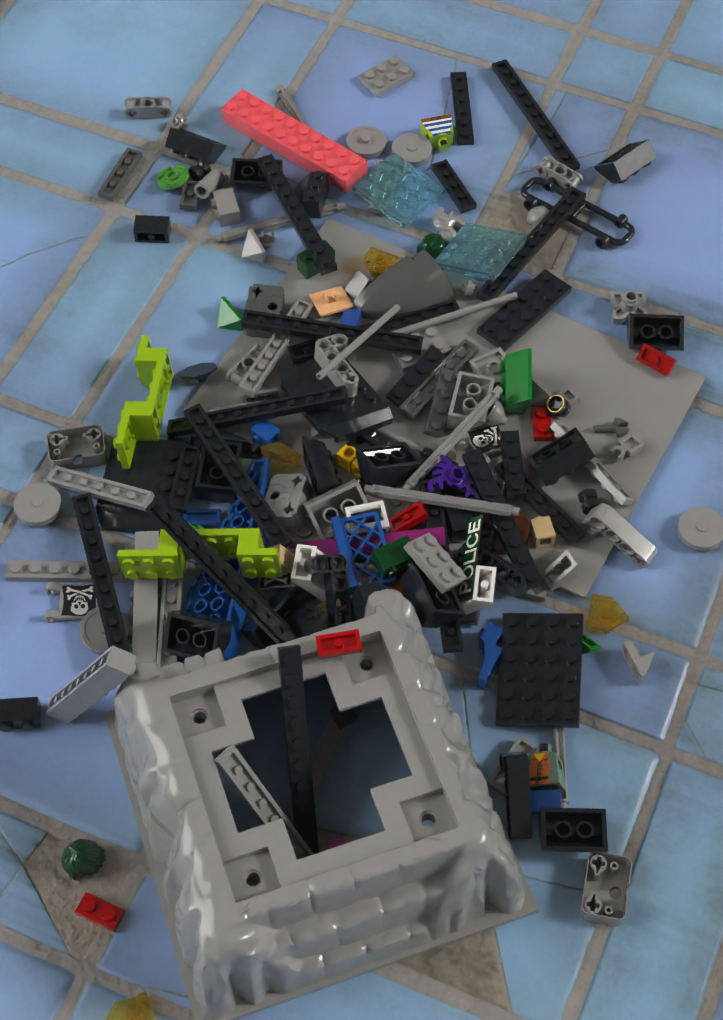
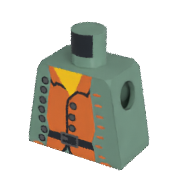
[528,743,566,792]

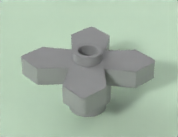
[610,290,648,323]

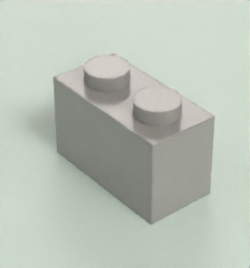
[210,187,241,227]

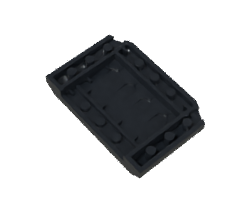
[279,358,393,443]
[95,436,189,535]

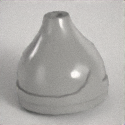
[485,400,508,426]

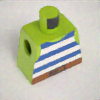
[420,114,454,152]

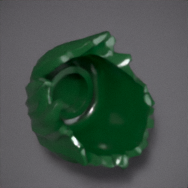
[61,839,105,880]

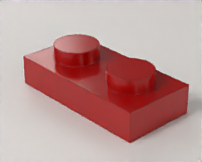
[636,343,677,376]
[531,407,553,441]
[388,500,429,532]
[315,629,362,660]
[75,892,125,932]

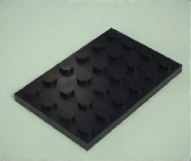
[495,613,584,728]

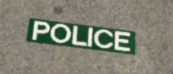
[457,514,483,599]

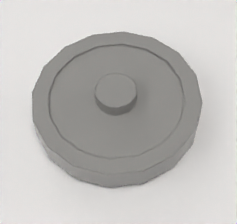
[346,126,387,159]
[391,133,432,167]
[13,483,63,527]
[677,507,723,551]
[79,607,129,655]

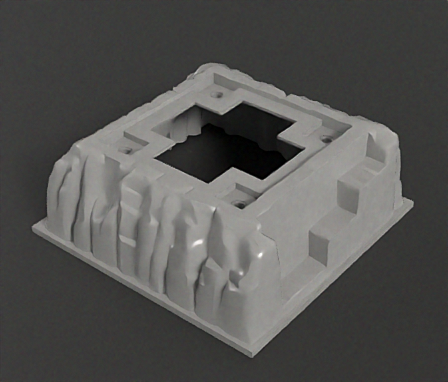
[105,589,539,1020]

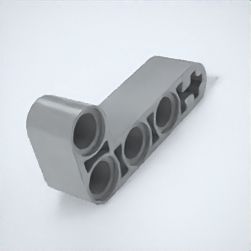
[314,334,359,398]
[581,503,658,568]

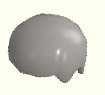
[527,206,550,229]

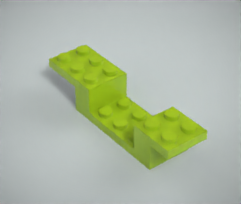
[113,335,174,469]
[117,528,283,580]

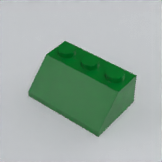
[499,348,532,414]

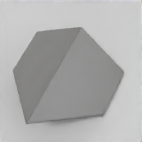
[541,549,579,590]

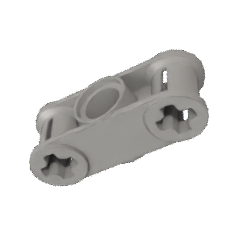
[124,96,172,119]
[534,156,584,191]
[226,344,262,385]

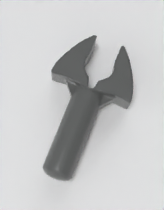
[593,417,629,438]

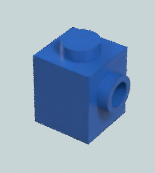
[251,420,281,452]

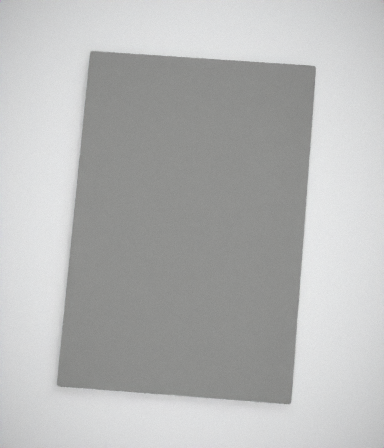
[185,219,706,598]

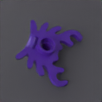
[427,455,480,500]

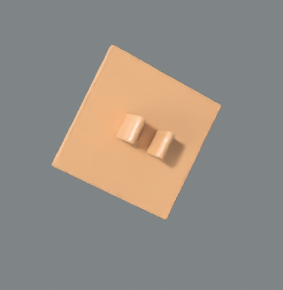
[309,285,354,317]

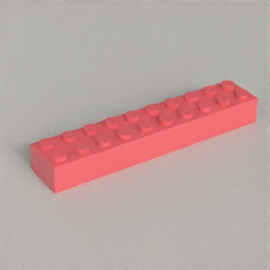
[221,89,368,195]

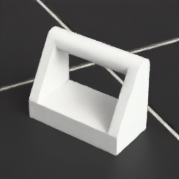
[345,500,390,536]

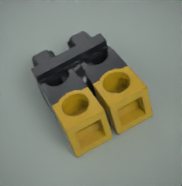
[336,430,390,478]

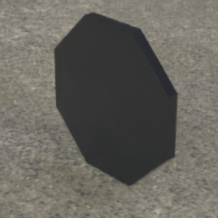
[180,363,218,383]

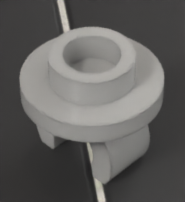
[172,114,190,130]
[259,231,276,248]

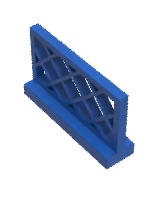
[331,511,396,596]

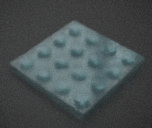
[352,152,446,229]
[435,223,527,280]

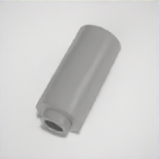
[194,169,225,199]

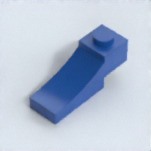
[477,622,503,690]

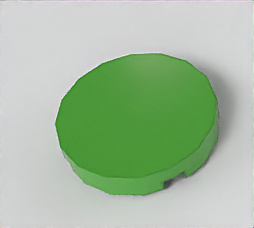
[156,164,189,190]

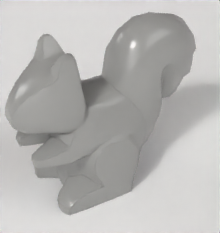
[431,206,466,244]

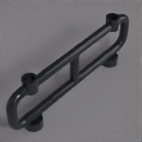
[521,177,635,249]

